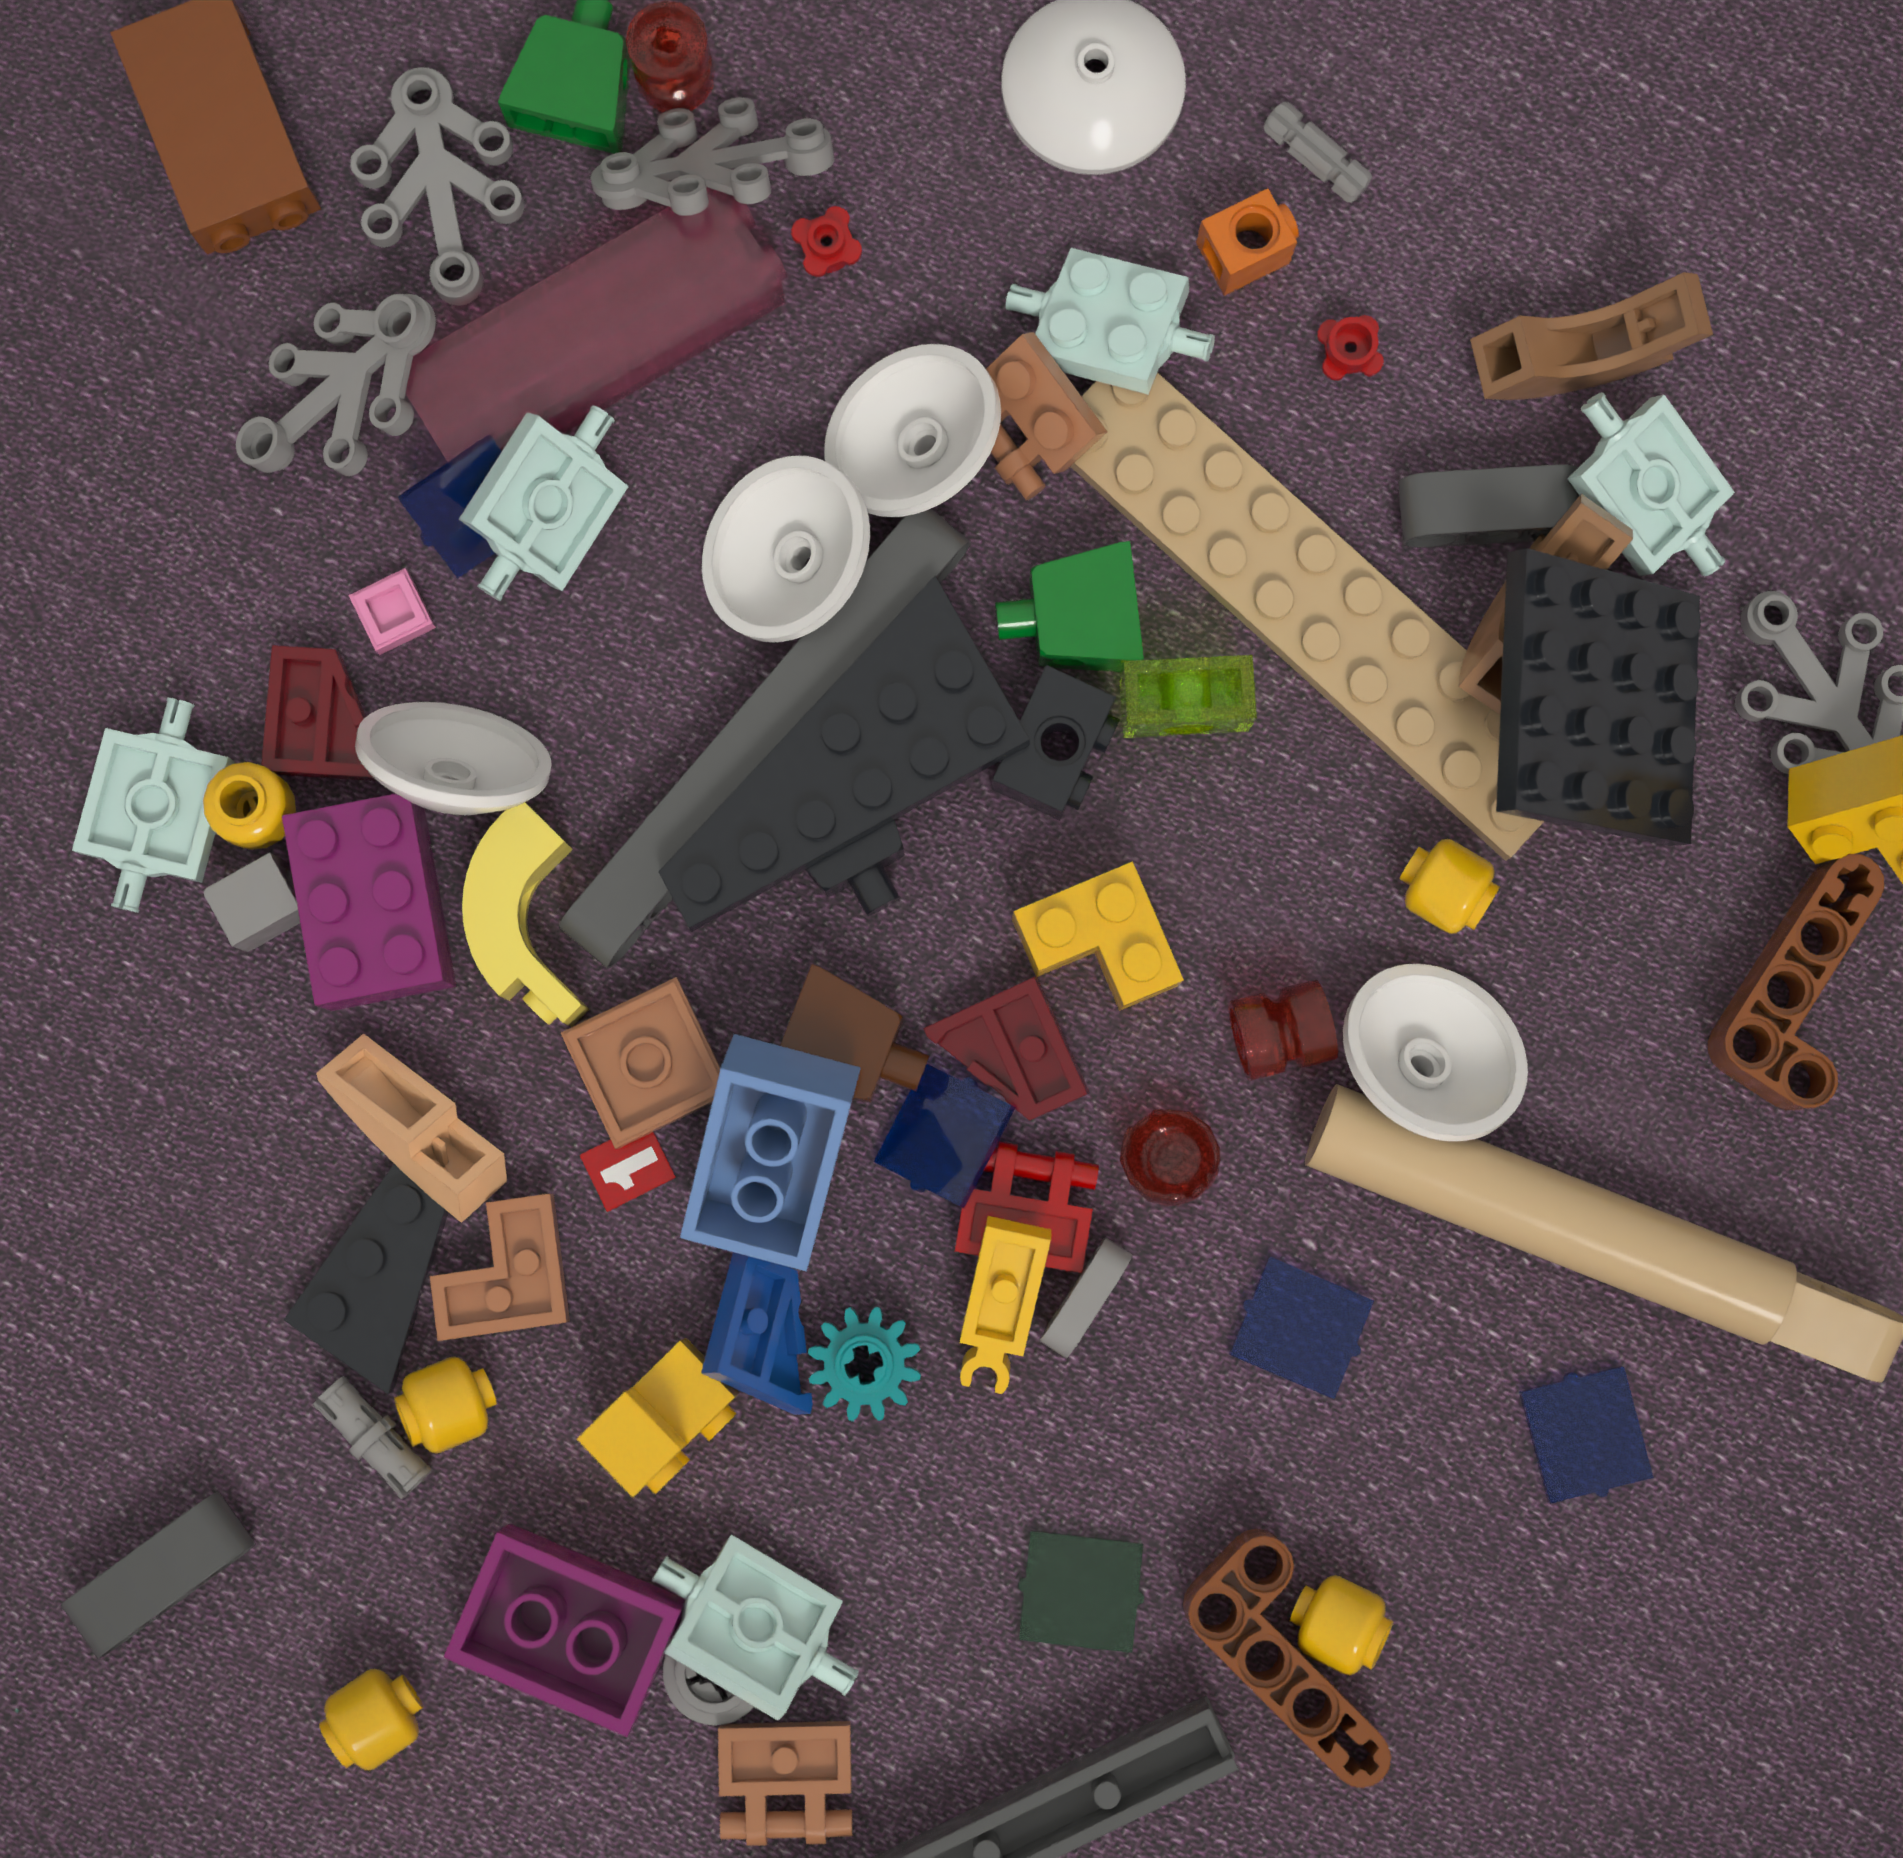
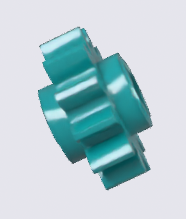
[808,1306,921,1421]

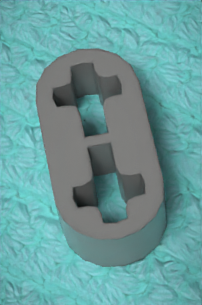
[1039,1237,1132,1358]

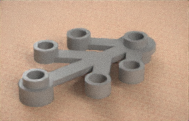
[350,67,524,306]
[591,97,834,216]
[236,294,436,476]
[1735,591,1903,774]

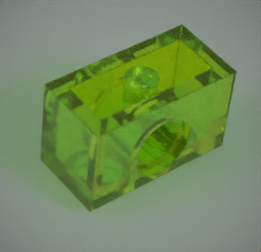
[1119,655,1257,738]

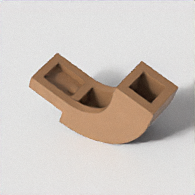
[1470,272,1713,400]
[1458,494,1633,715]

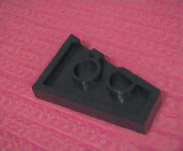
[284,1164,449,1394]

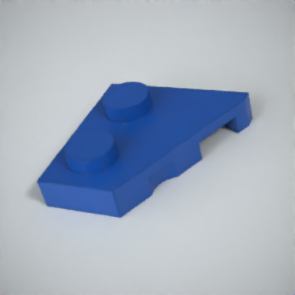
[701,1252,813,1415]

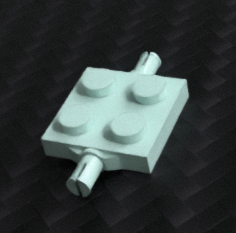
[1006,248,1215,394]
[1567,393,1735,576]
[459,405,629,601]
[72,698,235,913]
[652,1535,859,1721]

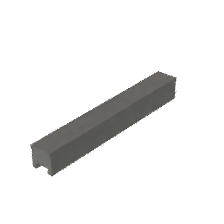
[871,1695,1239,1858]

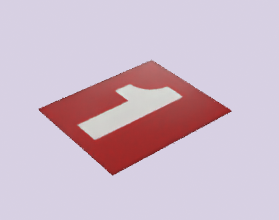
[579,1132,676,1212]

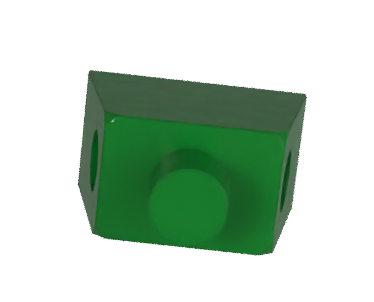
[498,0,630,154]
[995,541,1144,673]

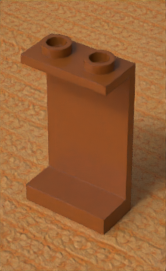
[110,0,322,255]

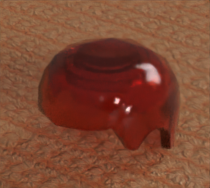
[1120,1109,1220,1206]

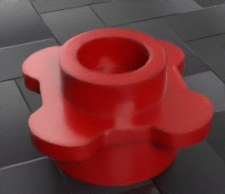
[791,206,862,277]
[1317,315,1384,381]

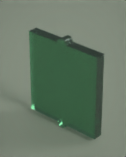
[1018,1530,1144,1653]

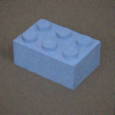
[680,1034,861,1271]

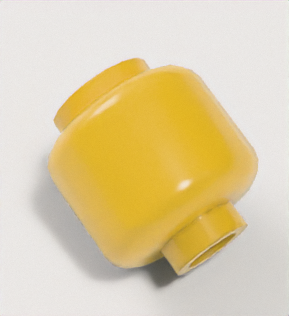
[203,762,296,850]
[1399,839,1500,934]
[394,1356,497,1454]
[1290,1575,1393,1675]
[319,1669,423,1770]

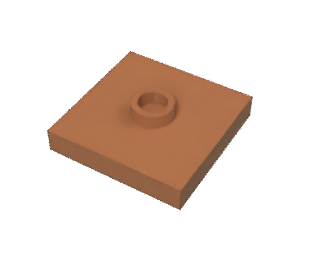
[561,977,721,1149]

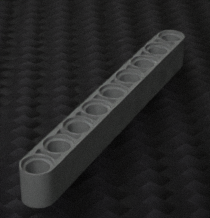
[559,509,971,969]

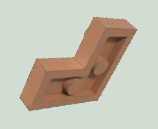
[430,1193,570,1341]

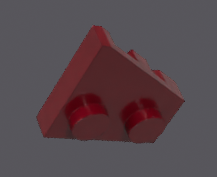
[261,645,377,781]
[923,977,1090,1121]

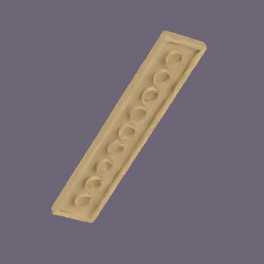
[1070,372,1544,861]

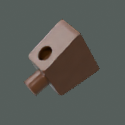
[780,964,930,1103]

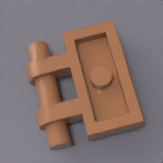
[986,332,1108,500]
[718,1721,853,1846]

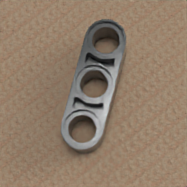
[1398,465,1580,548]
[61,1491,256,1659]

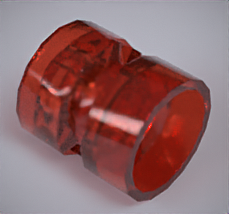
[626,1,715,112]
[1228,979,1338,1081]

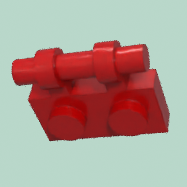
[955,1141,1099,1273]

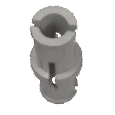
[313,1376,433,1500]

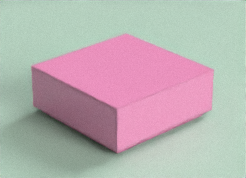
[349,568,436,655]

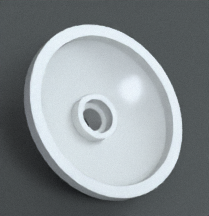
[1001,0,1186,175]
[824,344,1001,517]
[702,456,870,642]
[355,702,551,815]
[1343,964,1528,1142]

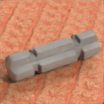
[1264,101,1372,203]

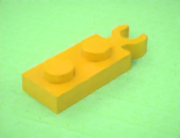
[960,1216,1052,1394]

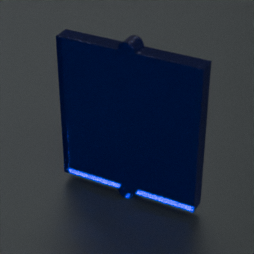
[398,434,502,579]
[874,1064,1015,1208]
[1229,1257,1374,1399]
[1519,1366,1654,1503]

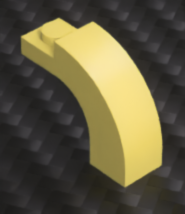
[462,803,590,1027]

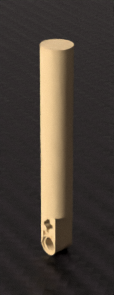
[1305,1084,1903,1382]

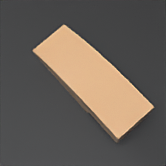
[316,1034,507,1223]

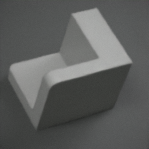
[204,852,300,952]

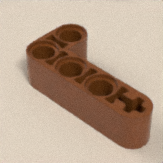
[1708,854,1884,1110]
[1183,1528,1391,1788]

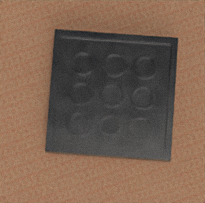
[1496,548,1701,846]

